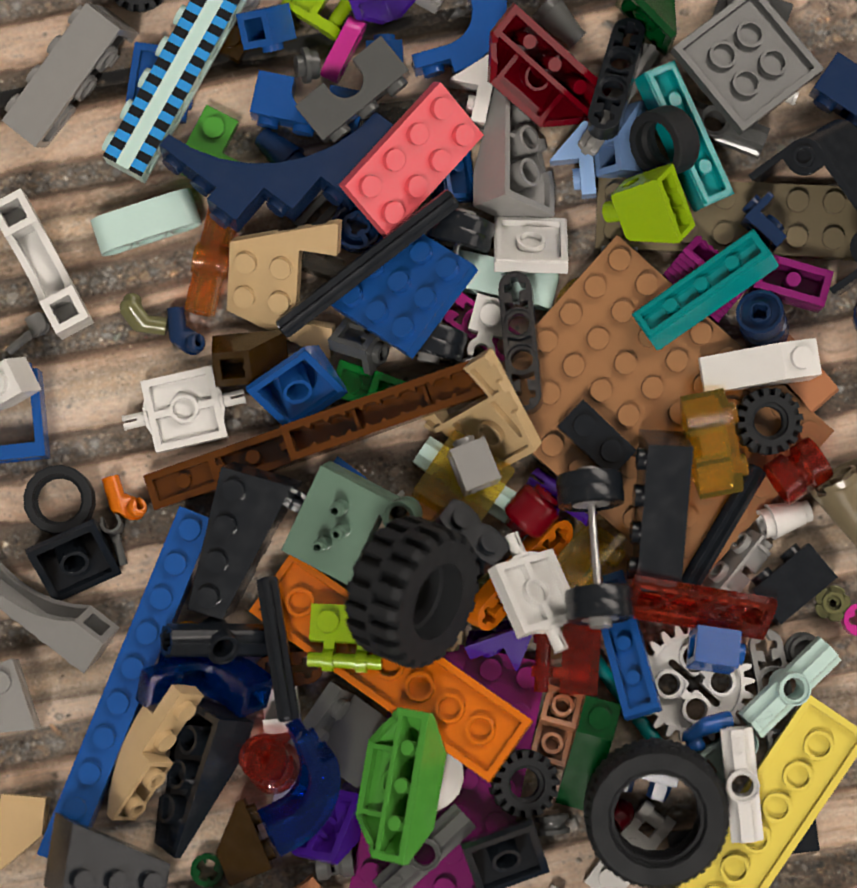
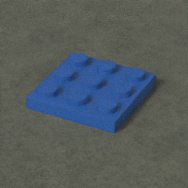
[331,234,478,359]

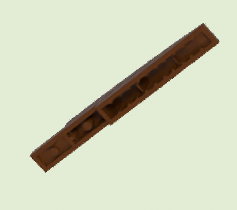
[143,360,486,511]

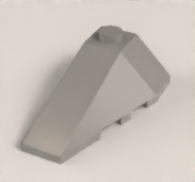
[473,88,555,218]

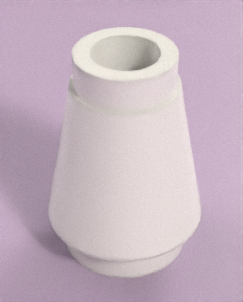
[756,500,813,540]

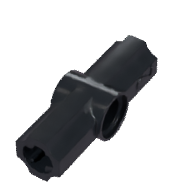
[160,617,268,665]

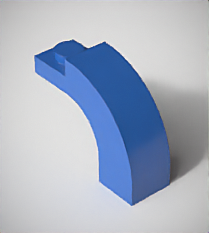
[411,0,507,78]

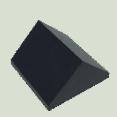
[25,519,122,601]
[460,818,550,888]

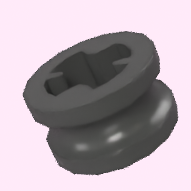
[535,814,570,836]

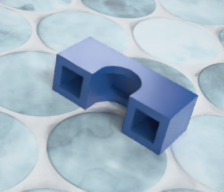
[250,70,362,143]

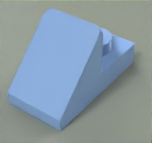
[550,121,596,199]

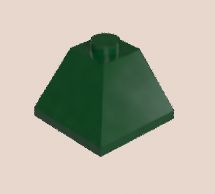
[615,0,677,56]

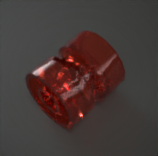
[763,437,834,505]
[239,733,298,795]

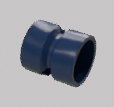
[736,290,789,348]

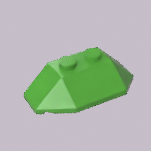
[356,707,447,865]

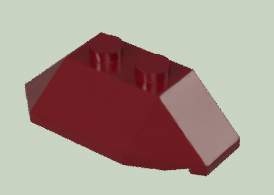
[487,3,611,127]

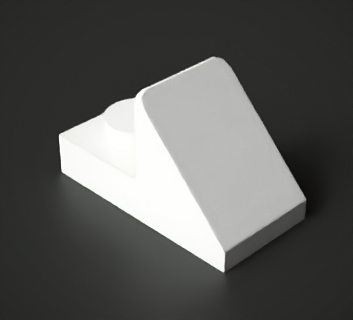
[449,54,493,131]

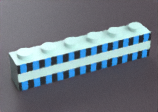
[102,0,248,184]

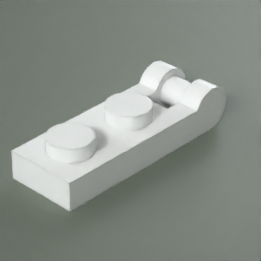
[583,799,676,888]

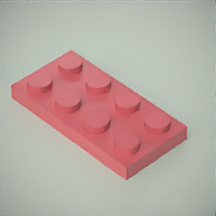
[339,82,484,237]

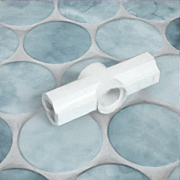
[720,726,764,843]

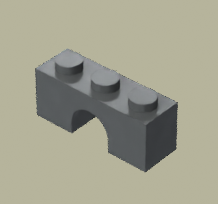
[295,36,410,144]

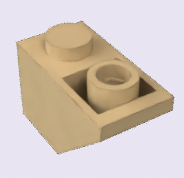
[0,793,51,870]

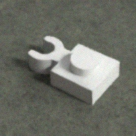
[467,293,512,358]

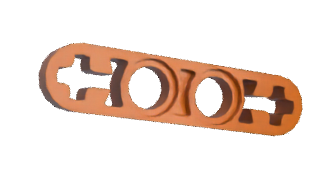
[467,517,573,631]

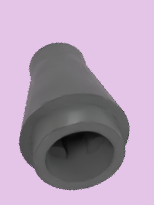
[532,0,586,48]

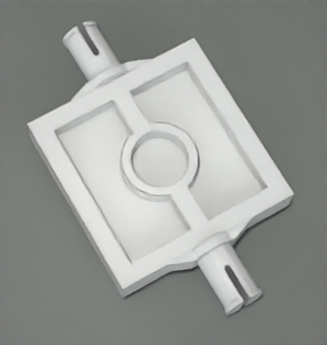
[122,365,247,454]
[488,532,570,654]

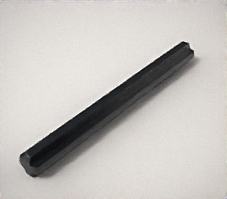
[276,190,459,337]

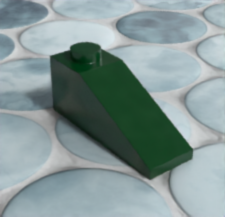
[555,695,621,810]

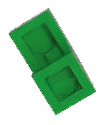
[335,359,406,402]

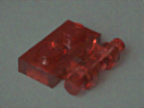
[531,623,601,696]

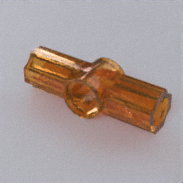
[184,206,236,318]

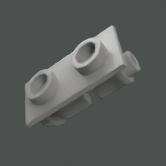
[702,528,773,604]

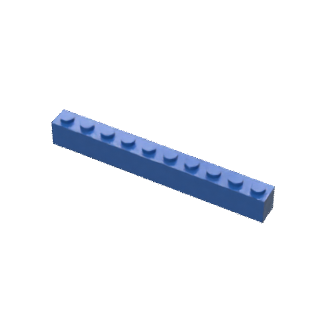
[37,506,209,859]

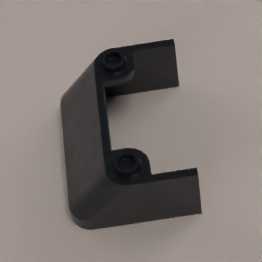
[749,119,857,295]

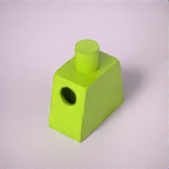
[602,163,696,244]

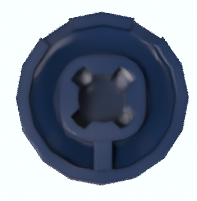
[332,205,381,254]

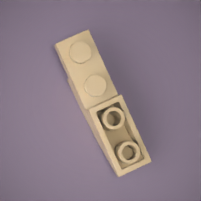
[107,684,204,821]

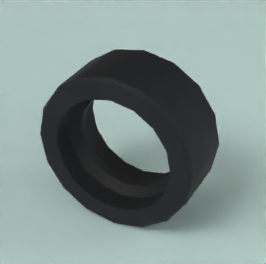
[629,105,700,175]
[23,465,96,535]

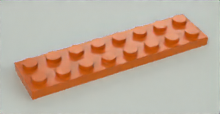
[249,555,533,783]

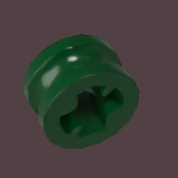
[190,853,224,887]

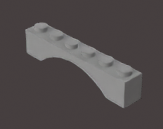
[0,561,120,673]

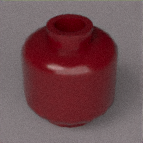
[505,483,560,539]

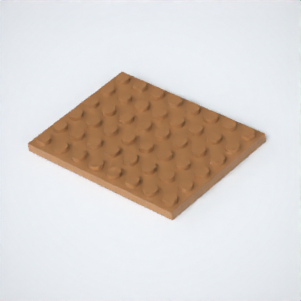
[472,235,834,575]

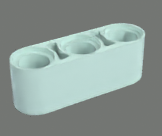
[90,188,202,256]
[459,250,560,311]

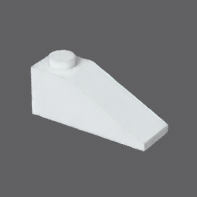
[698,338,822,395]

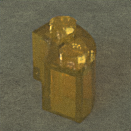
[680,388,749,500]

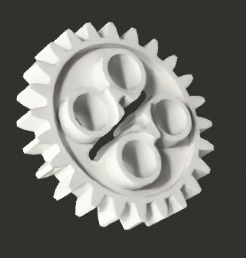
[647,623,755,742]

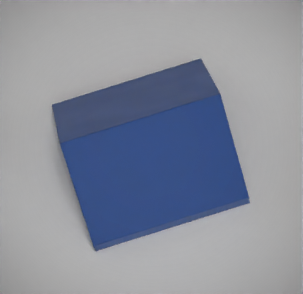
[246,345,348,425]

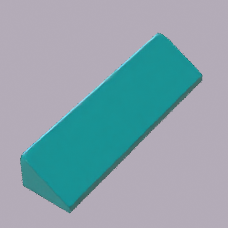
[635,60,735,212]
[632,229,779,350]

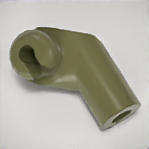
[120,293,168,335]

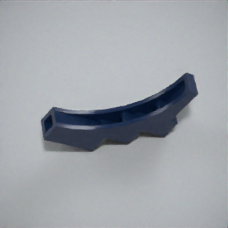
[160,112,393,233]

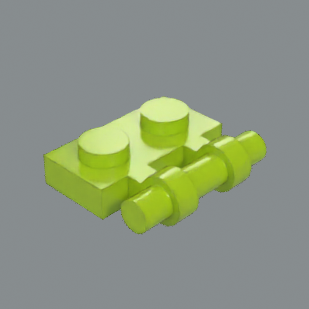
[307,603,383,673]

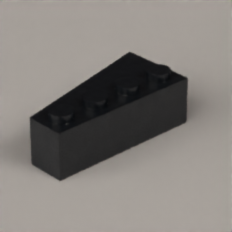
[626,429,694,593]

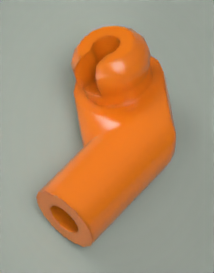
[102,475,147,520]

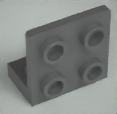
[288,681,389,788]

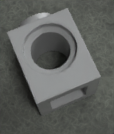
[447,435,501,497]

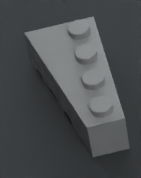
[1,2,139,148]

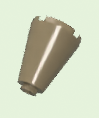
[808,458,857,547]

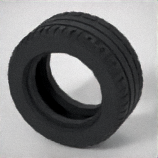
[583,738,730,888]

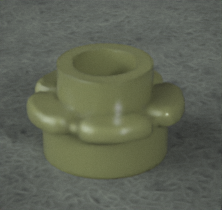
[815,585,851,622]

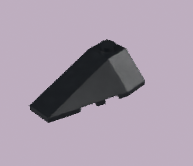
[154,698,254,858]

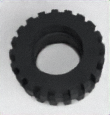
[345,515,480,669]

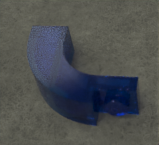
[135,651,272,718]
[257,717,341,857]

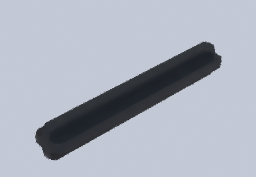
[681,464,766,596]
[257,576,300,723]

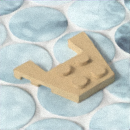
[227,219,342,359]
[422,348,542,471]

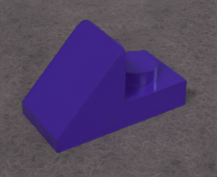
[464,617,533,671]

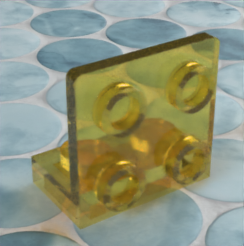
[412,430,515,522]

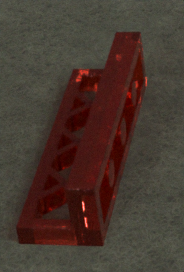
[622,575,778,640]

